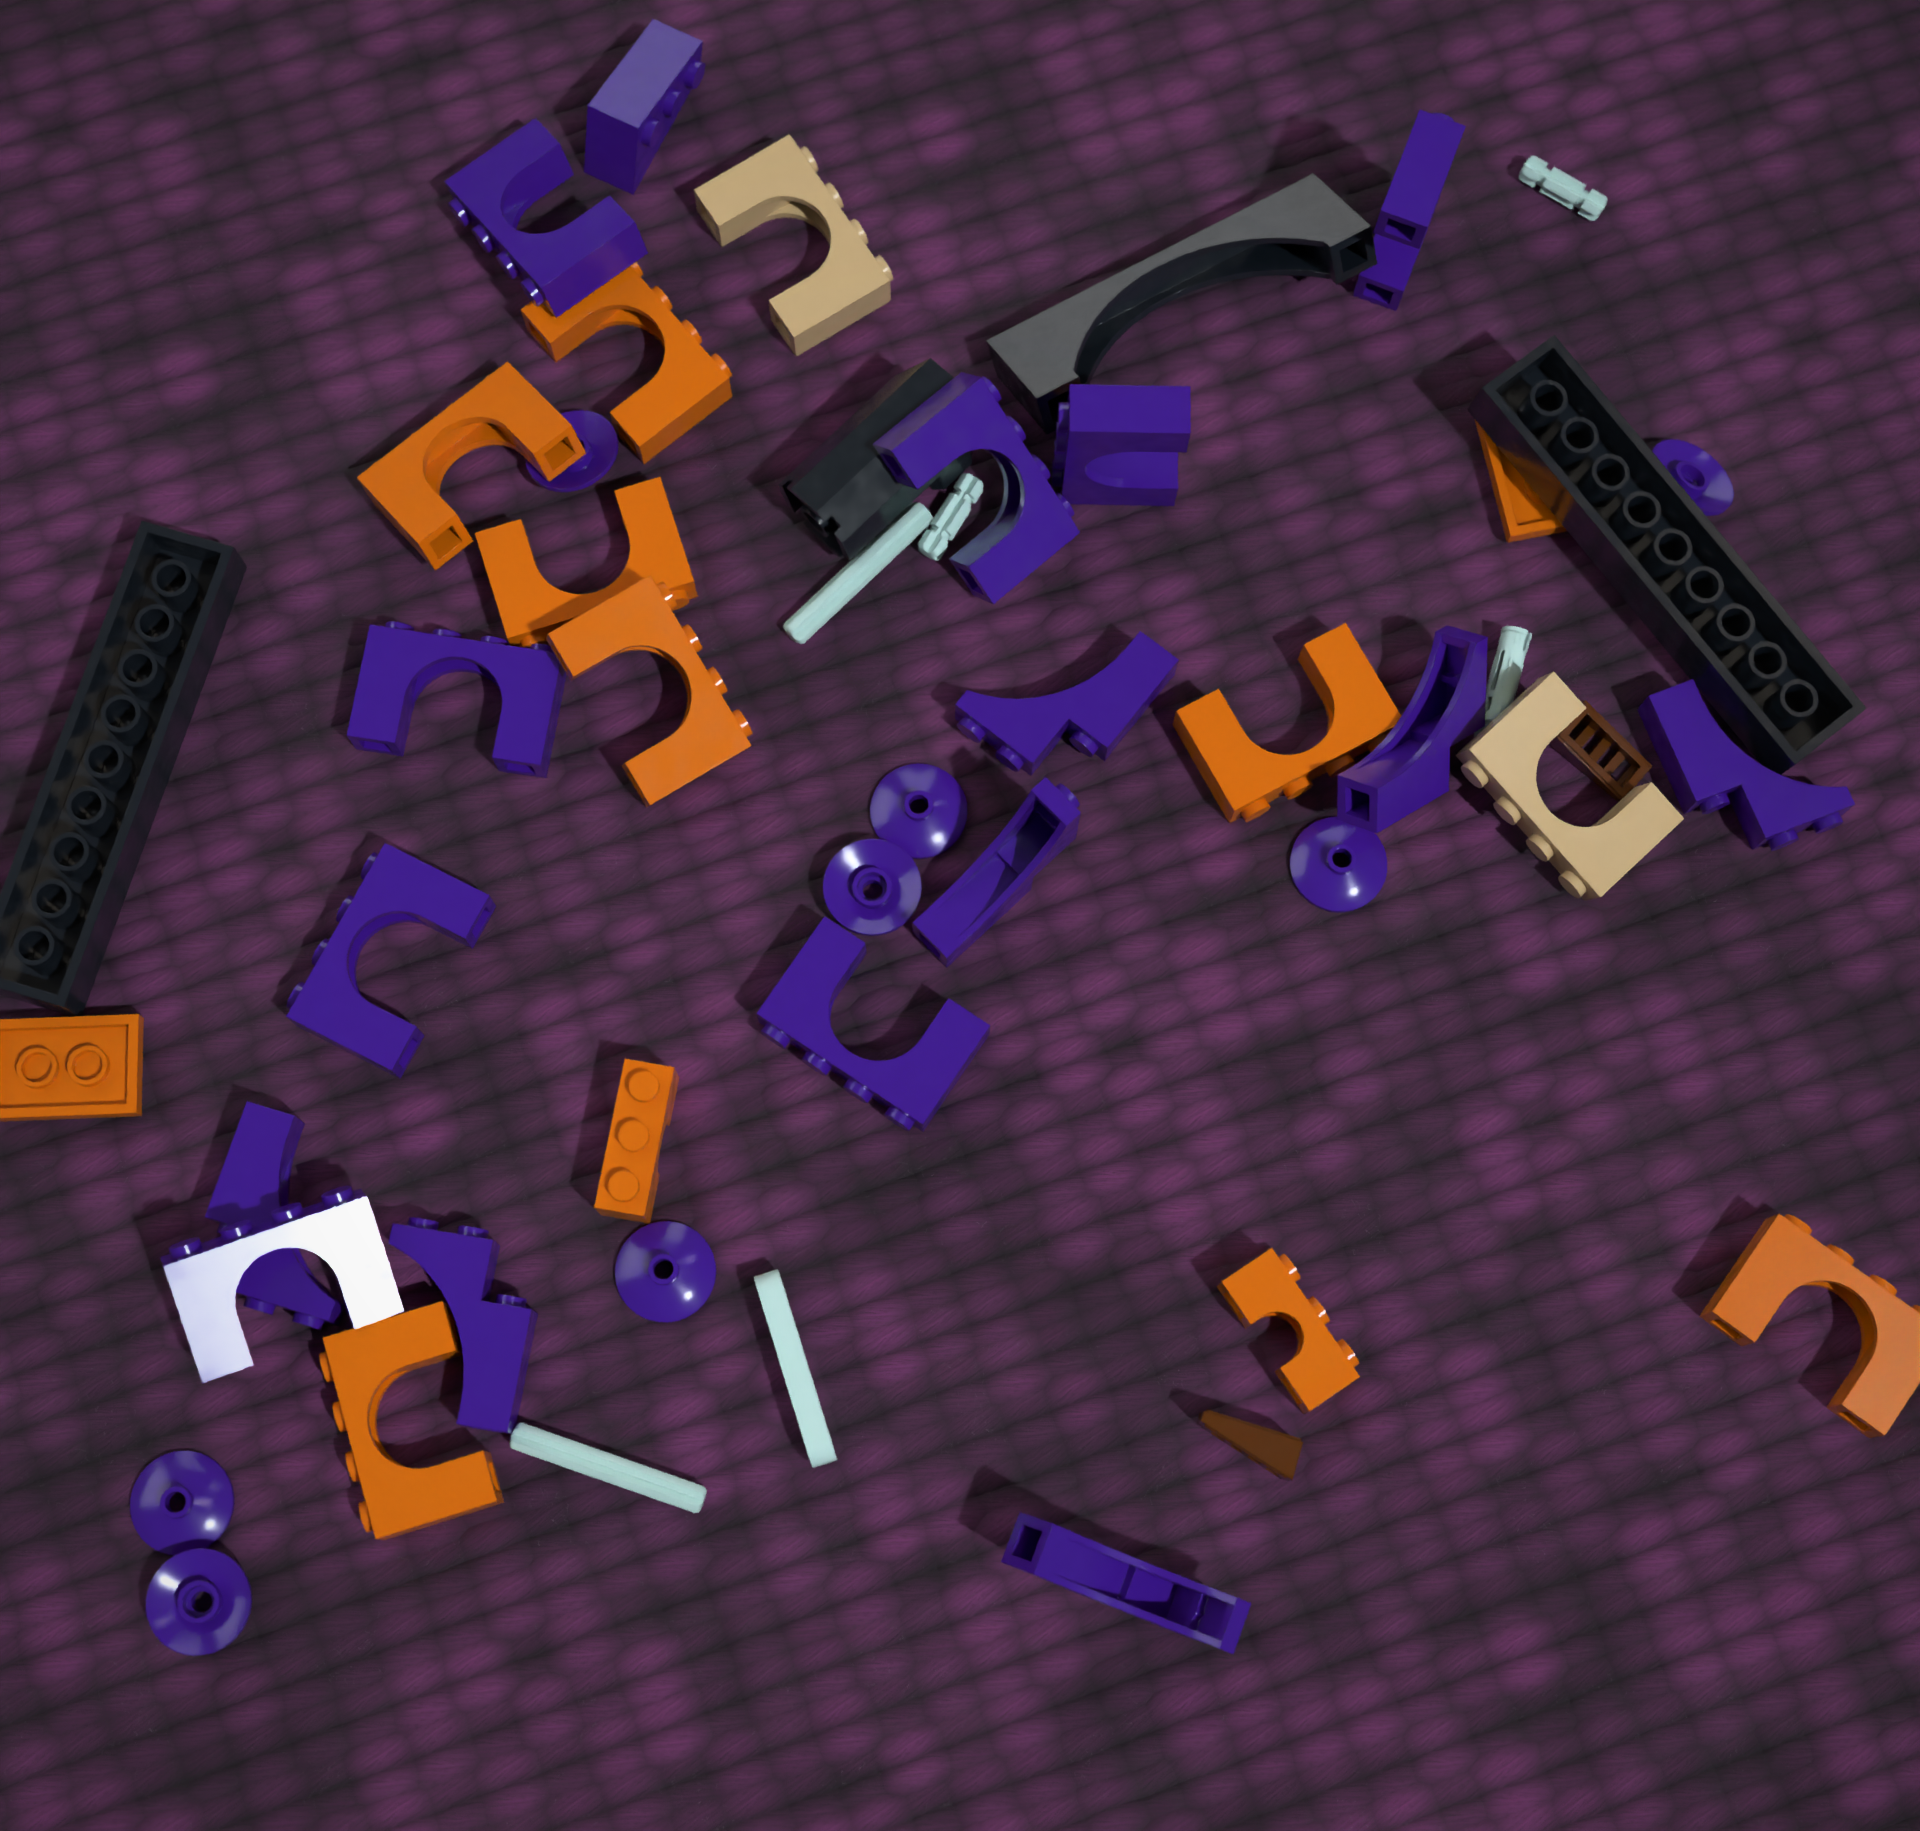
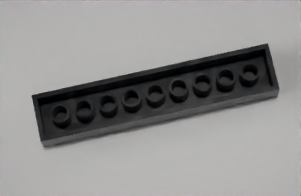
[1467,335,1867,775]
[0,521,247,1016]

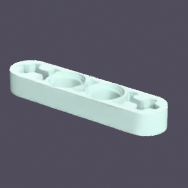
[754,1269,837,1468]

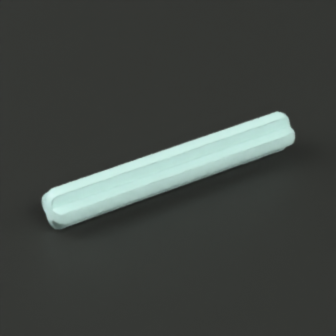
[783,502,933,644]
[509,1423,707,1513]

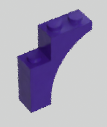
[1337,625,1488,833]
[955,631,1179,776]
[1637,679,1855,851]
[912,777,1081,968]
[205,1101,345,1330]
[389,1217,538,1435]
[1001,1512,1251,1654]

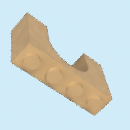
[694,134,893,357]
[1455,671,1684,901]

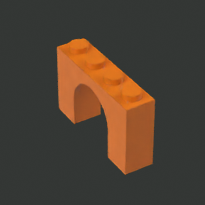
[521,262,732,464]
[357,361,586,571]
[475,477,698,648]
[546,575,753,808]
[1172,623,1401,823]
[1699,1213,1920,1438]
[319,1301,504,1540]

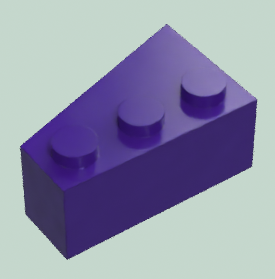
[584,19,705,195]

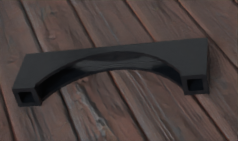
[986,173,1377,434]

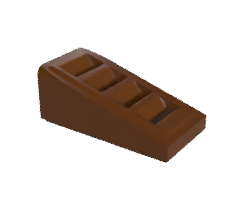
[1549,700,1652,802]
[1197,1410,1303,1481]

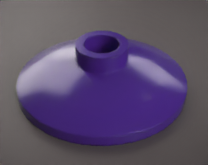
[525,410,619,492]
[1652,439,1734,516]
[870,764,967,859]
[1289,817,1388,913]
[823,839,922,936]
[615,1221,716,1323]
[130,1451,235,1555]
[146,1549,252,1656]

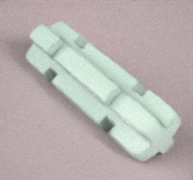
[1519,156,1608,221]
[918,473,983,561]

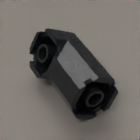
[778,358,972,560]

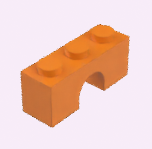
[594,1059,679,1224]
[1217,1248,1360,1414]

